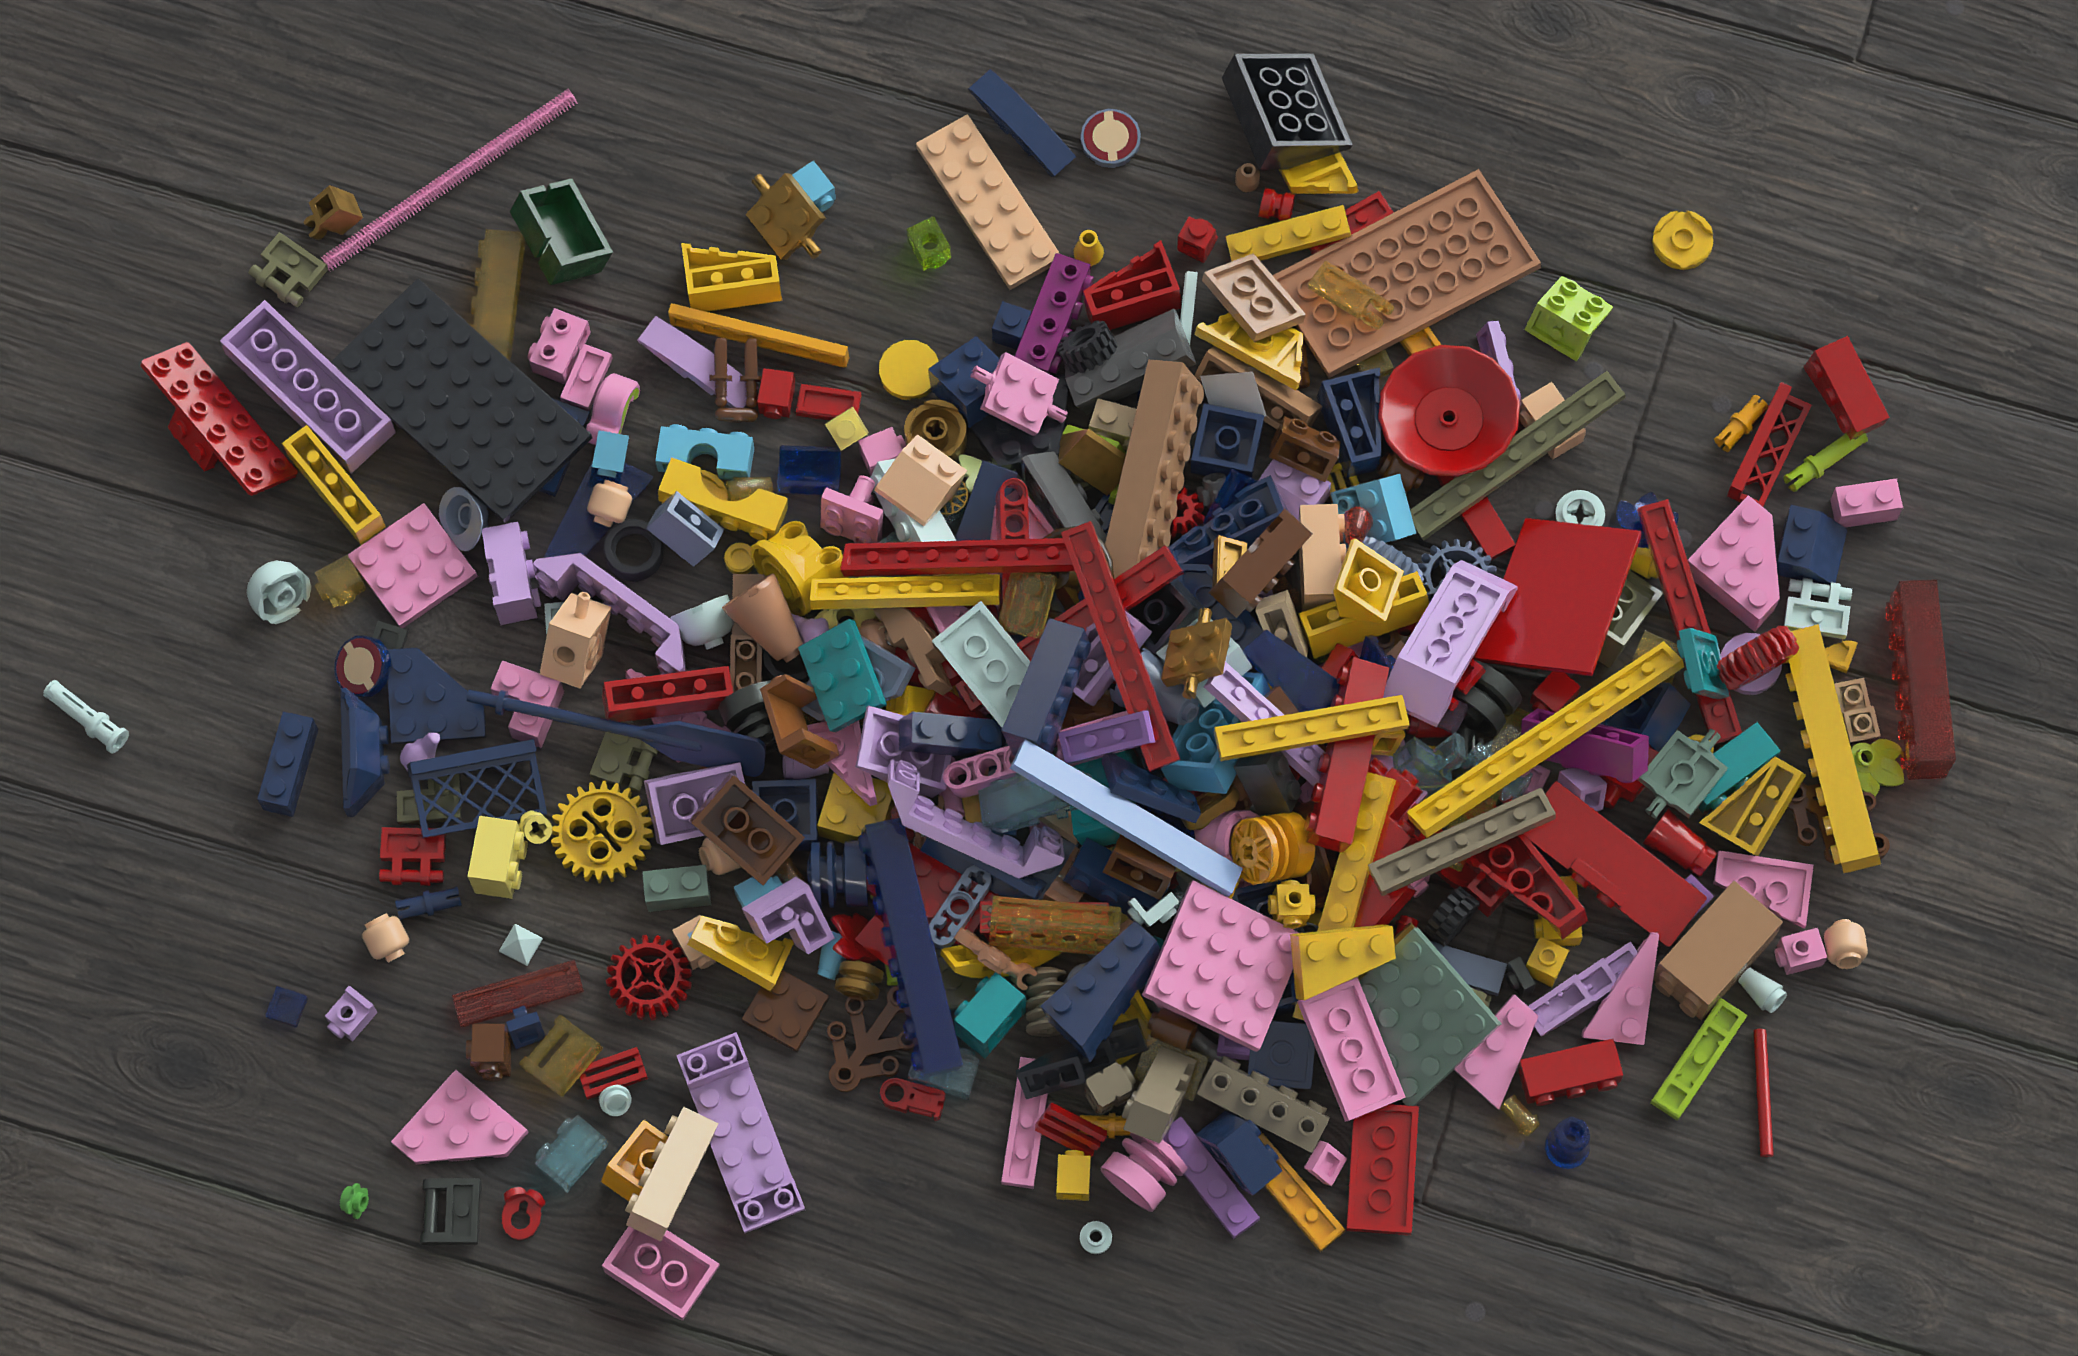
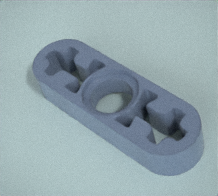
[928,865,992,949]

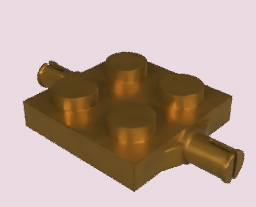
[746,173,826,260]
[1161,608,1232,700]

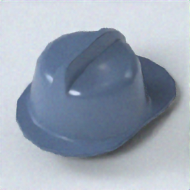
[439,487,488,551]

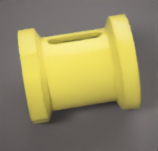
[519,810,552,844]

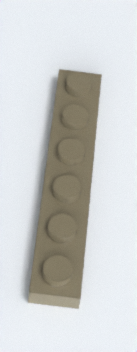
[1368,788,1556,896]

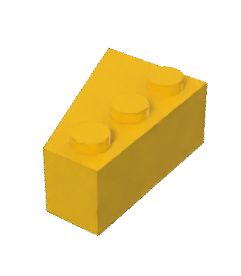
[681,243,782,311]
[1699,757,1806,856]
[1290,924,1396,1001]

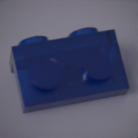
[777,445,842,495]

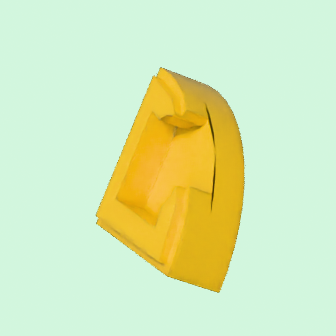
[1825,641,1858,673]

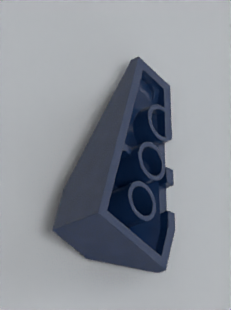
[1168,475,1289,565]

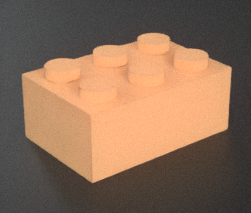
[1298,504,1346,612]

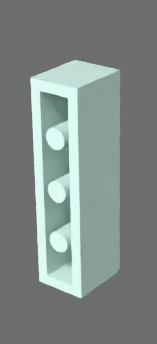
[870,459,956,576]

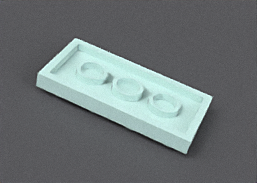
[932,601,1030,728]

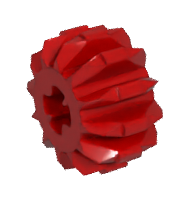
[1170,487,1205,540]

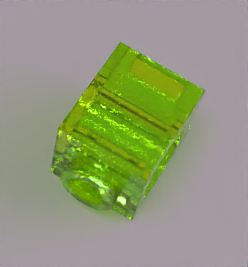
[907,216,951,270]

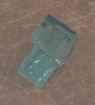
[1393,732,1466,791]

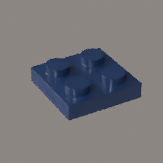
[1248,1020,1315,1089]

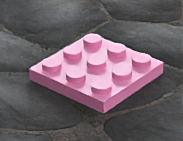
[348,503,478,628]

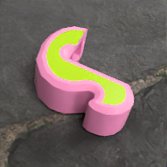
[586,373,640,445]

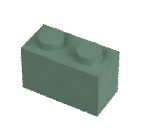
[643,865,711,912]

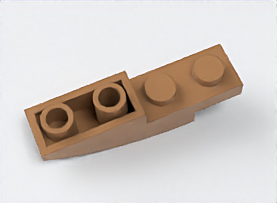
[730,574,765,693]
[873,607,953,695]

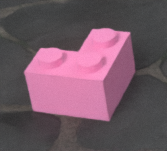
[491,661,564,748]

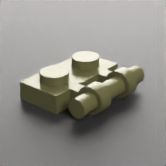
[248,232,328,308]
[590,722,658,792]

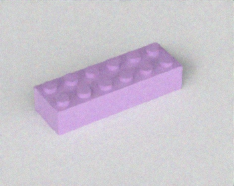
[220,300,396,474]

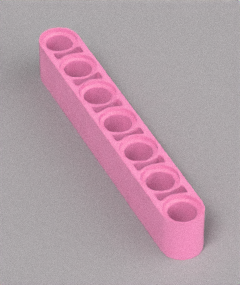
[943,711,1139,798]

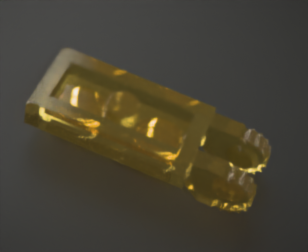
[1308,261,1394,330]

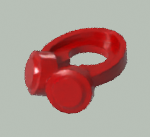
[502,1187,546,1240]

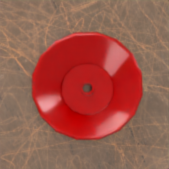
[1378,345,1520,477]

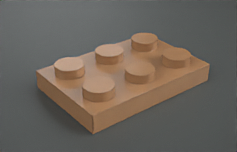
[1202,253,1306,342]

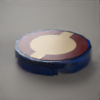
[335,635,391,698]

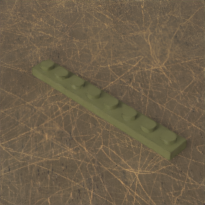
[1410,371,1626,541]

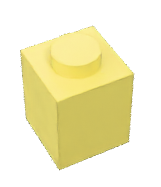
[825,407,869,451]

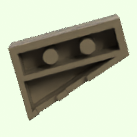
[1122,1046,1197,1144]

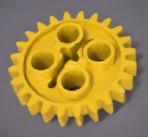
[551,781,654,883]

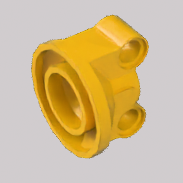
[750,521,849,616]

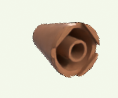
[722,573,803,663]

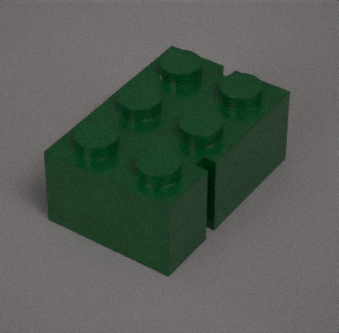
[509,178,613,285]

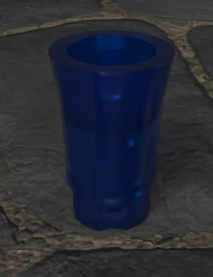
[1545,1117,1590,1169]

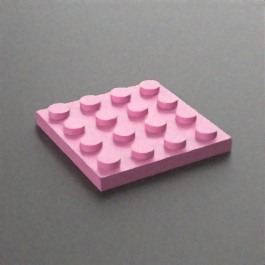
[1142,880,1299,1052]

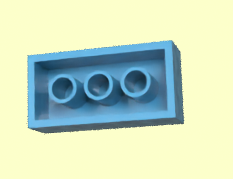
[1161,672,1271,794]

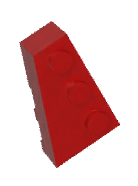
[1083,240,1181,330]

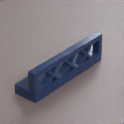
[920,835,1047,902]

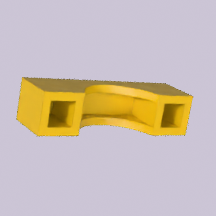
[658,457,788,540]

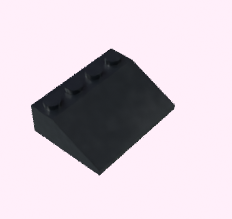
[1222,54,1352,170]

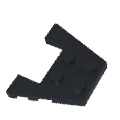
[968,374,1069,470]

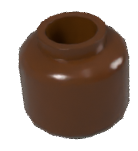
[1377,451,1425,493]

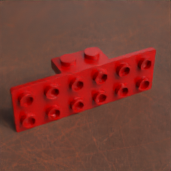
[140,342,298,496]
[1524,781,1707,947]

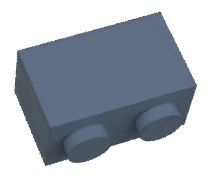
[646,491,724,567]

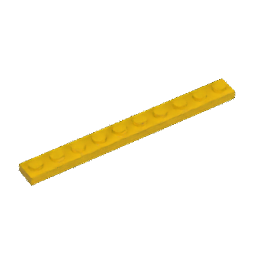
[1407,641,1684,838]

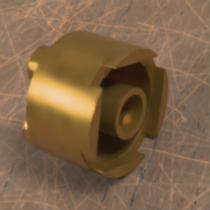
[904,400,967,463]

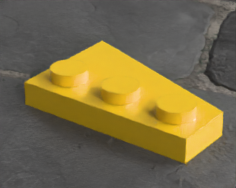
[687,916,794,991]

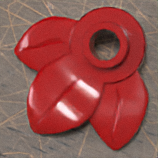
[830,913,879,963]

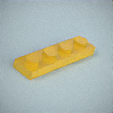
[1226,205,1352,261]

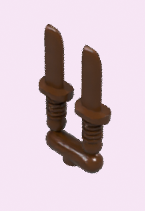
[709,337,762,423]

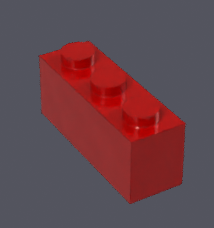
[1517,1038,1623,1106]

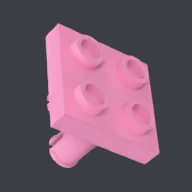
[820,475,883,543]

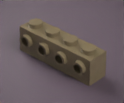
[1197,1056,1330,1153]

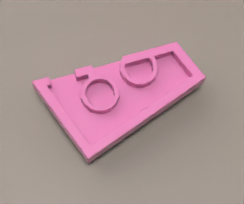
[1713,851,1814,929]
[1454,994,1538,1110]

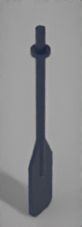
[467,689,767,777]

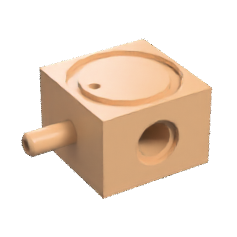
[540,592,612,688]

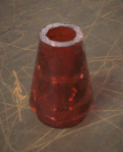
[1344,507,1373,545]

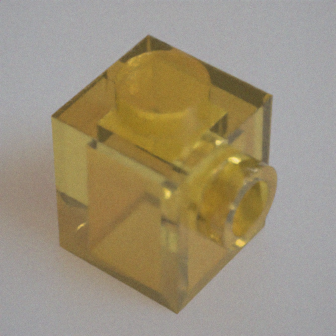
[314,555,366,608]

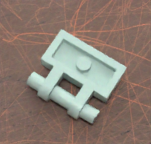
[1783,578,1852,639]

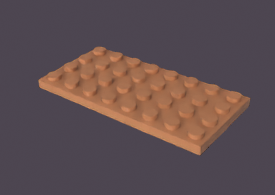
[1272,169,1541,378]

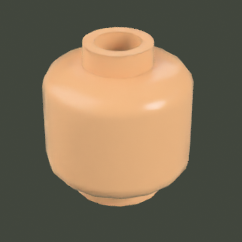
[587,479,632,527]
[699,837,740,875]
[362,913,409,963]
[1824,919,1868,969]

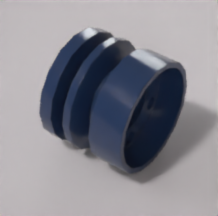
[807,840,869,908]

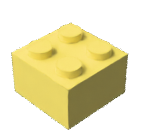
[468,816,528,899]

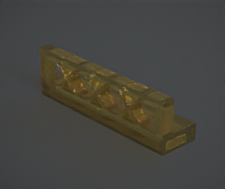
[989,896,1121,955]

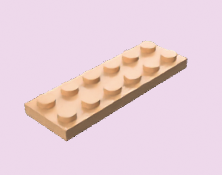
[916,114,1060,290]

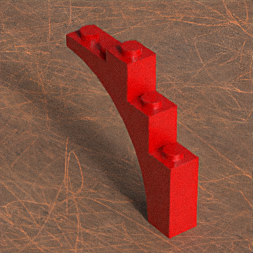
[1354,757,1423,927]

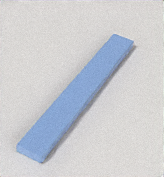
[1010,739,1243,897]

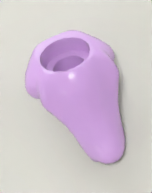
[792,614,830,645]
[400,733,440,771]

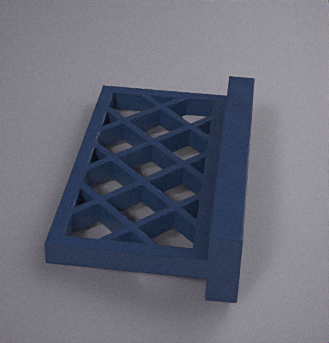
[407,739,547,838]

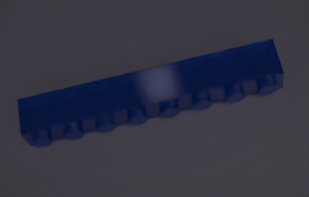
[858,818,963,1078]

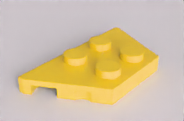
[1279,152,1358,194]
[1195,313,1303,391]

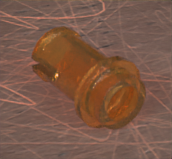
[773,856,808,884]

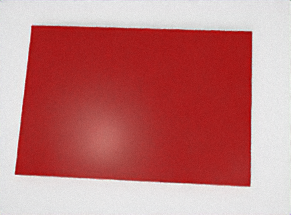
[1475,518,1642,676]

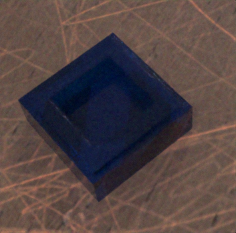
[265,986,308,1028]

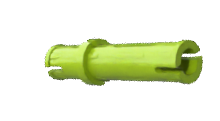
[1783,433,1868,492]

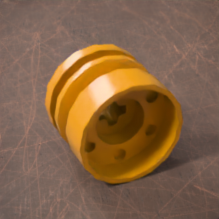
[1231,811,1315,885]

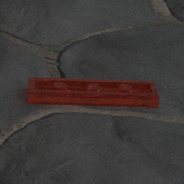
[452,959,584,1028]

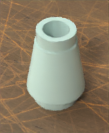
[1738,968,1787,1013]

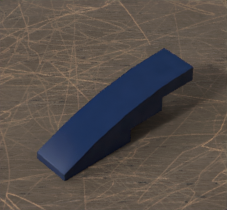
[968,69,1076,177]

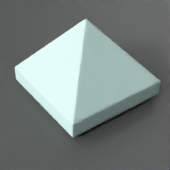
[499,924,543,966]

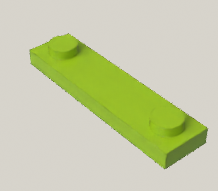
[1651,998,1747,1121]

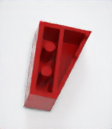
[1803,336,1890,440]

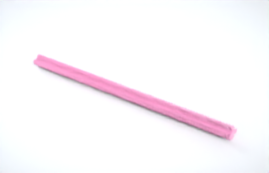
[321,89,578,272]

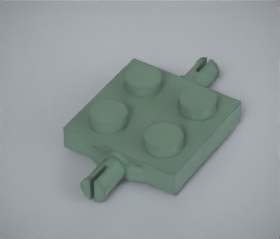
[1638,729,1728,819]

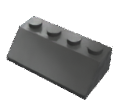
[1065,309,1197,415]
[1022,451,1107,543]

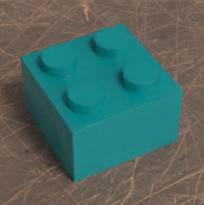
[954,972,1026,1059]

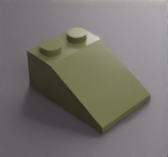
[1598,570,1663,668]

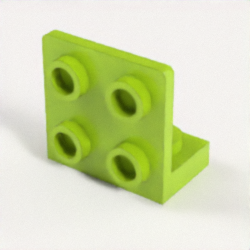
[1524,276,1613,361]

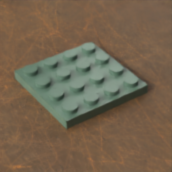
[1359,927,1502,1106]

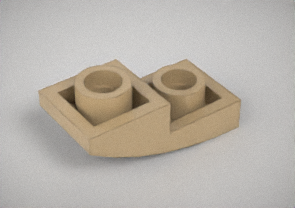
[1834,678,1881,743]

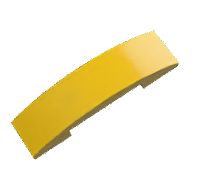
[940,935,1068,978]

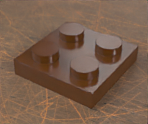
[742,970,830,1052]

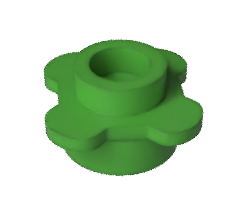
[340,1183,369,1219]

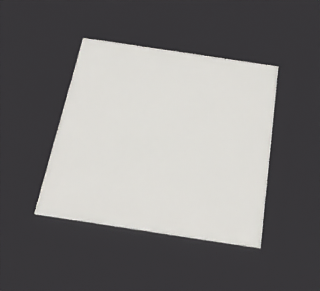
[1200,372,1266,417]

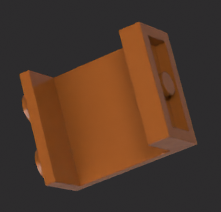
[760,674,840,770]

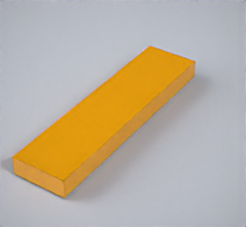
[1258,1132,1345,1252]

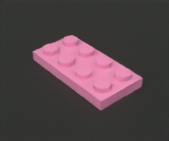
[1297,977,1406,1122]

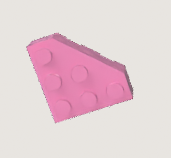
[1688,495,1780,632]

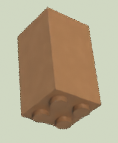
[1653,881,1783,1020]

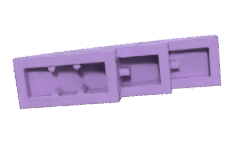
[637,316,759,408]
[1528,941,1638,1037]

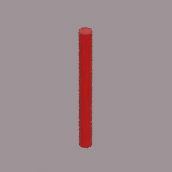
[1753,1029,1773,1157]

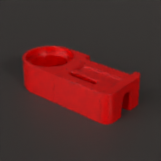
[880,1078,946,1121]

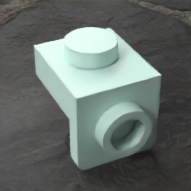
[1127,892,1179,927]

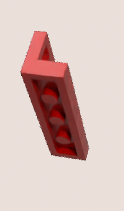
[1727,382,1812,507]

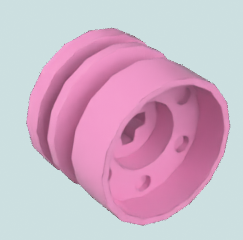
[1101,1132,1187,1212]

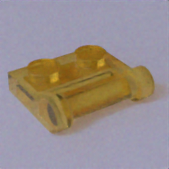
[518,1015,603,1097]

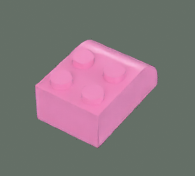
[602,1226,720,1320]

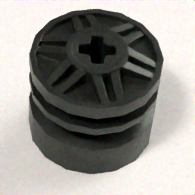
[718,680,778,754]

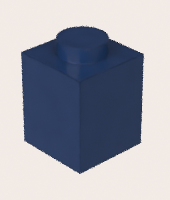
[992,301,1031,350]

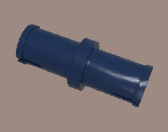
[395,886,462,920]

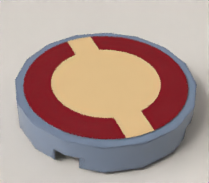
[1081,109,1141,168]

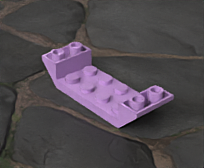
[533,553,686,675]
[1383,560,1518,727]
[888,759,1064,878]
[676,1032,805,1233]

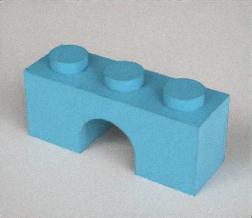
[655,424,754,482]

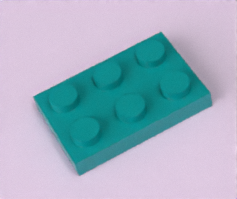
[798,619,887,733]
[1677,628,1729,699]

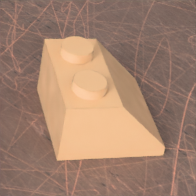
[874,435,967,526]

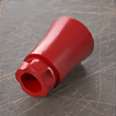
[1642,808,1718,877]

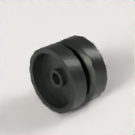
[1452,660,1522,737]

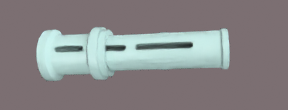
[43,680,129,753]

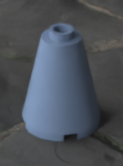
[1110,648,1199,725]

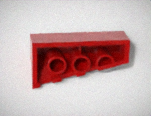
[1466,833,1588,940]

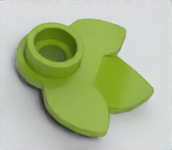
[1851,739,1904,796]

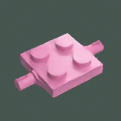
[970,352,1068,436]

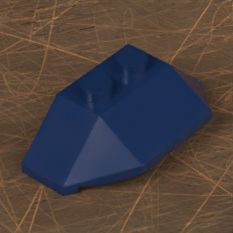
[340,688,390,817]

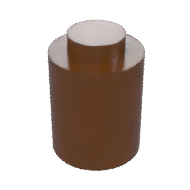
[1147,1008,1199,1052]

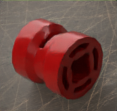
[1259,188,1295,221]

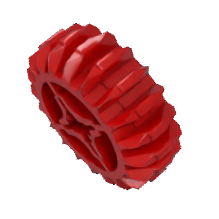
[1716,626,1800,690]
[606,935,692,1020]

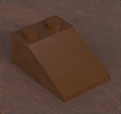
[688,773,805,885]

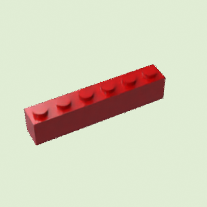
[1304,657,1389,853]

